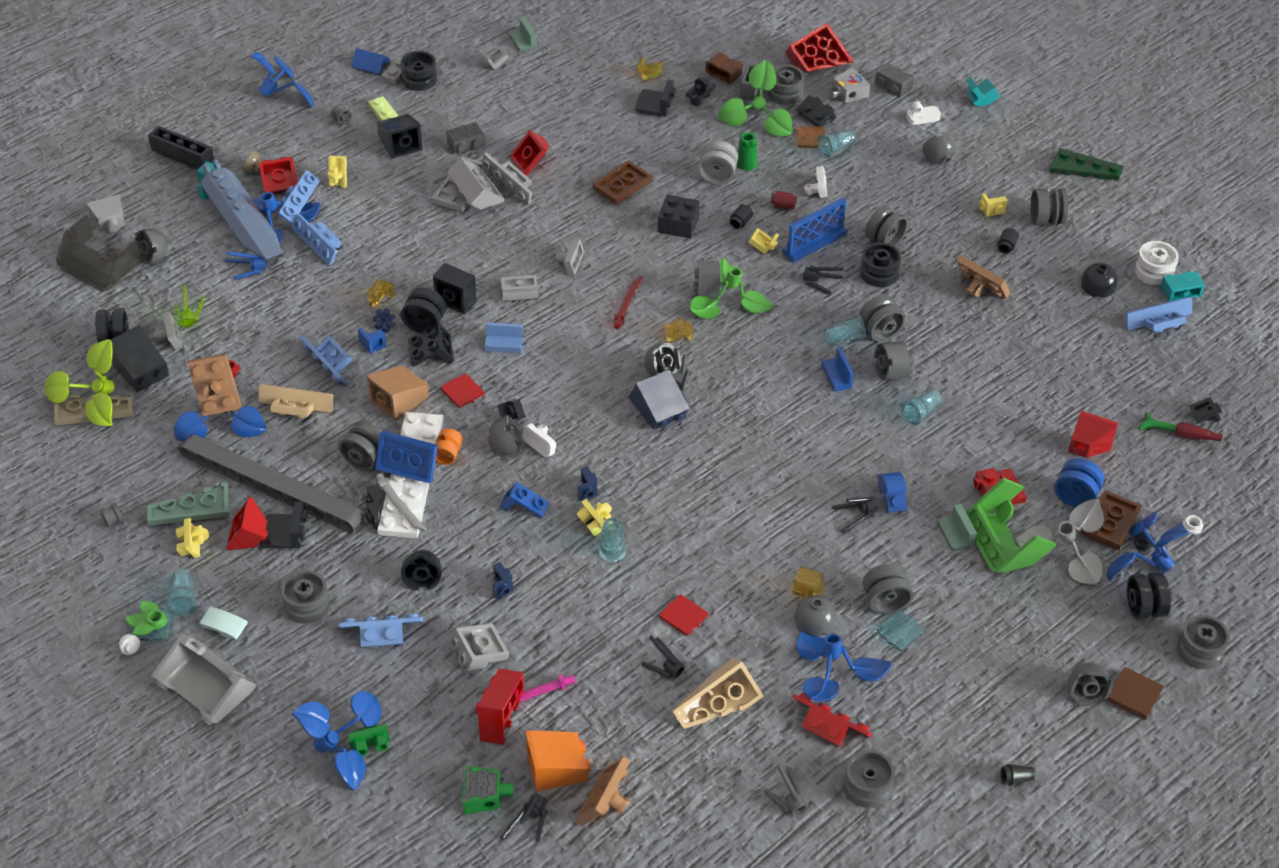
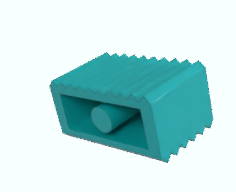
[1160,271,1205,301]

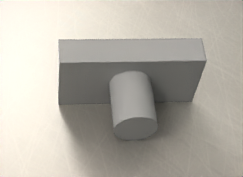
[557,239,584,276]
[154,311,182,350]

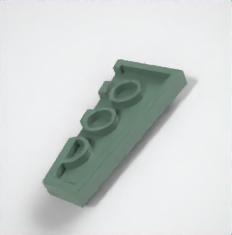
[147,482,229,526]

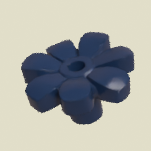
[373,308,395,332]

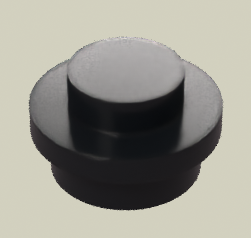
[1134,532,1154,551]

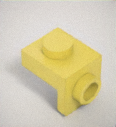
[979,193,1008,217]
[748,228,779,254]

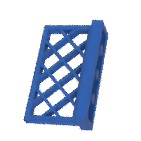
[782,198,847,263]

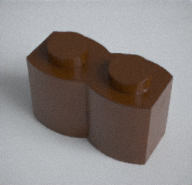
[705,52,743,84]

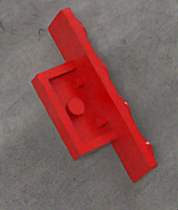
[792,693,873,747]

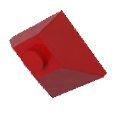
[509,130,550,176]
[1068,411,1118,458]
[226,497,268,550]

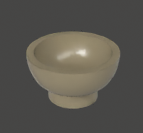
[243,150,263,173]

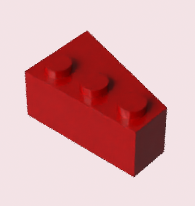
[475,668,524,745]

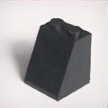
[377,114,423,159]
[111,325,169,393]

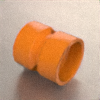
[435,428,463,465]

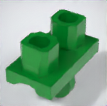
[348,724,390,756]

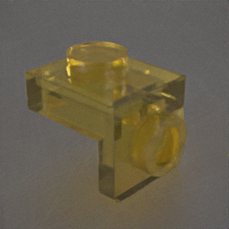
[637,57,664,80]
[367,279,395,307]
[663,317,694,343]

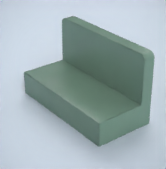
[509,16,537,51]
[937,504,977,551]

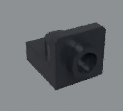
[1189,397,1222,424]
[497,399,526,420]

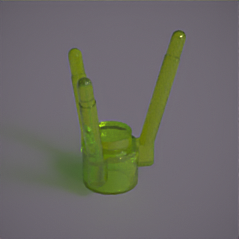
[175,285,206,327]

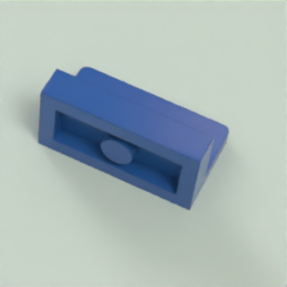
[351,48,391,74]
[821,348,854,392]

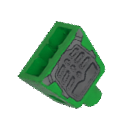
[463,766,514,814]

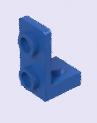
[500,482,549,518]

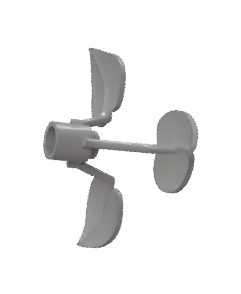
[1016,498,1104,585]

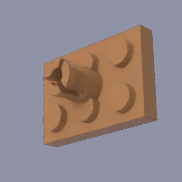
[956,255,1011,298]
[187,353,242,416]
[575,756,630,826]

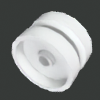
[1135,241,1179,286]

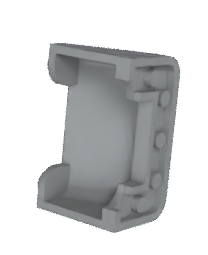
[151,633,257,725]

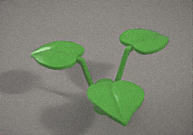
[718,60,793,137]
[690,258,773,319]

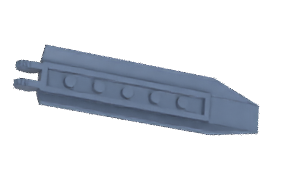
[200,160,282,259]

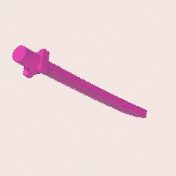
[520,674,576,702]

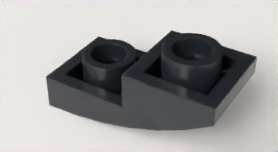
[365,485,381,530]

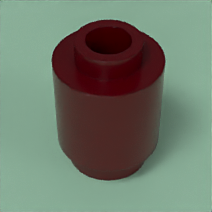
[771,191,797,210]

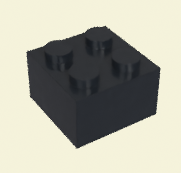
[657,194,700,239]
[433,263,477,314]

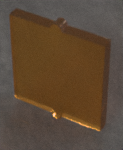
[797,126,826,149]

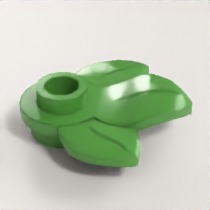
[126,601,167,636]

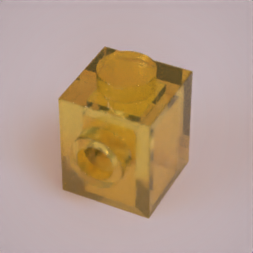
[792,566,826,597]

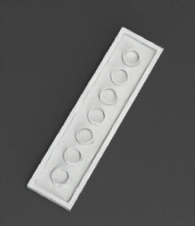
[378,412,444,538]

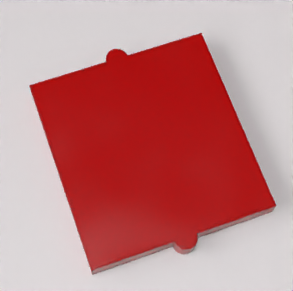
[440,373,485,408]
[659,594,708,636]

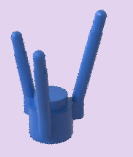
[225,251,265,280]

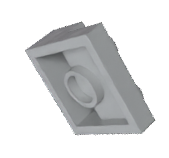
[450,623,509,671]

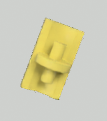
[328,155,347,188]
[576,499,612,536]
[176,518,209,558]

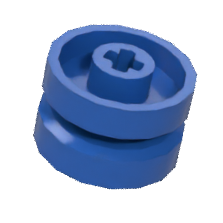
[1054,458,1105,508]

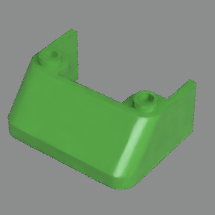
[966,478,1056,573]

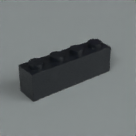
[148,126,215,169]

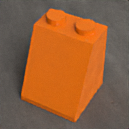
[525,730,591,792]

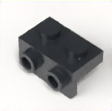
[796,95,836,128]

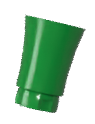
[736,132,758,171]

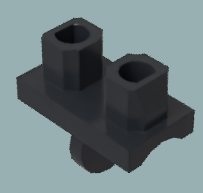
[686,77,716,106]

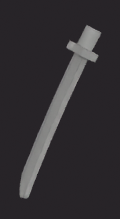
[375,474,426,531]

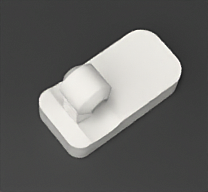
[906,101,941,125]
[804,166,827,198]
[522,423,556,458]

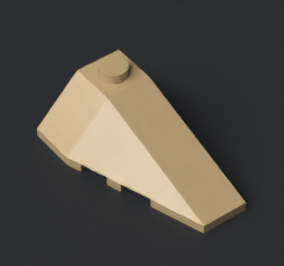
[672,658,764,729]

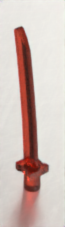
[614,276,643,329]

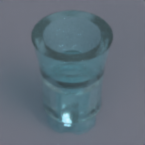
[818,129,856,157]
[824,314,866,345]
[901,389,943,425]
[599,518,627,562]
[167,569,197,616]

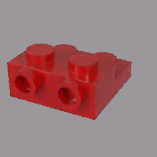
[259,157,298,194]
[973,468,1027,505]

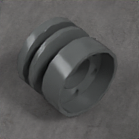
[1030,188,1068,225]

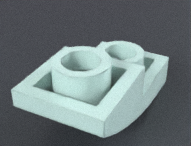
[199,607,248,640]

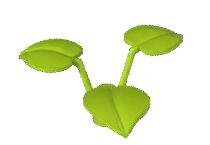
[44,340,114,426]

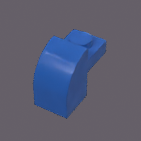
[877,471,908,513]

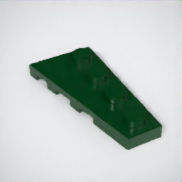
[1049,148,1124,181]

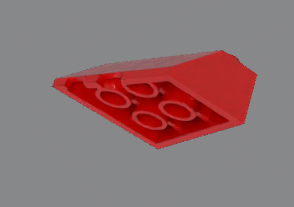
[785,23,854,72]

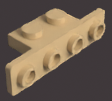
[259,384,333,418]

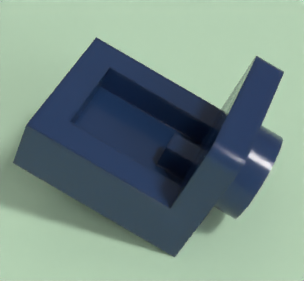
[578,466,598,501]
[492,562,513,599]

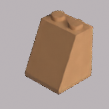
[367,366,429,421]

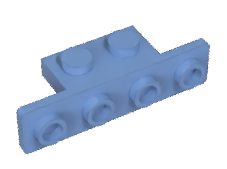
[277,170,320,224]
[292,214,341,265]
[1126,297,1192,332]
[299,334,353,386]
[339,614,424,647]

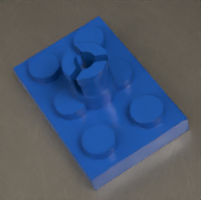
[375,431,438,484]

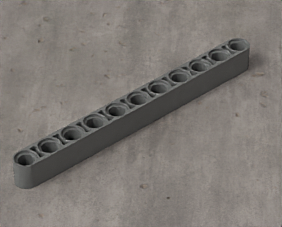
[178,434,365,533]

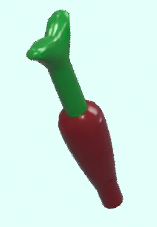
[1139,412,1223,442]

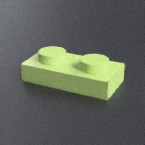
[368,96,397,121]

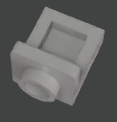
[481,46,509,70]

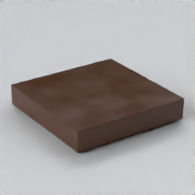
[1106,667,1164,720]

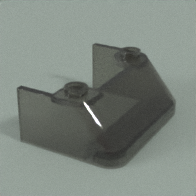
[56,215,142,291]

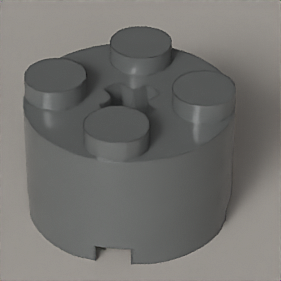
[874,341,913,380]

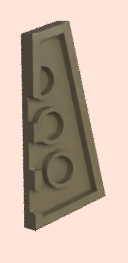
[54,394,133,426]

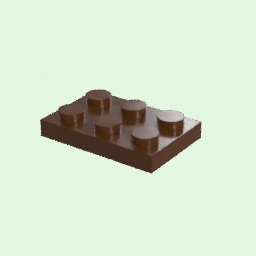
[592,160,652,205]
[1082,490,1142,550]

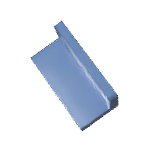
[485,322,523,353]

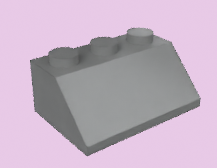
[447,157,505,209]

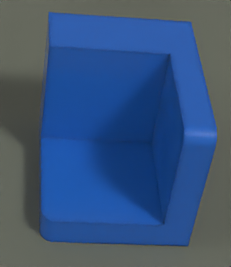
[358,328,386,354]

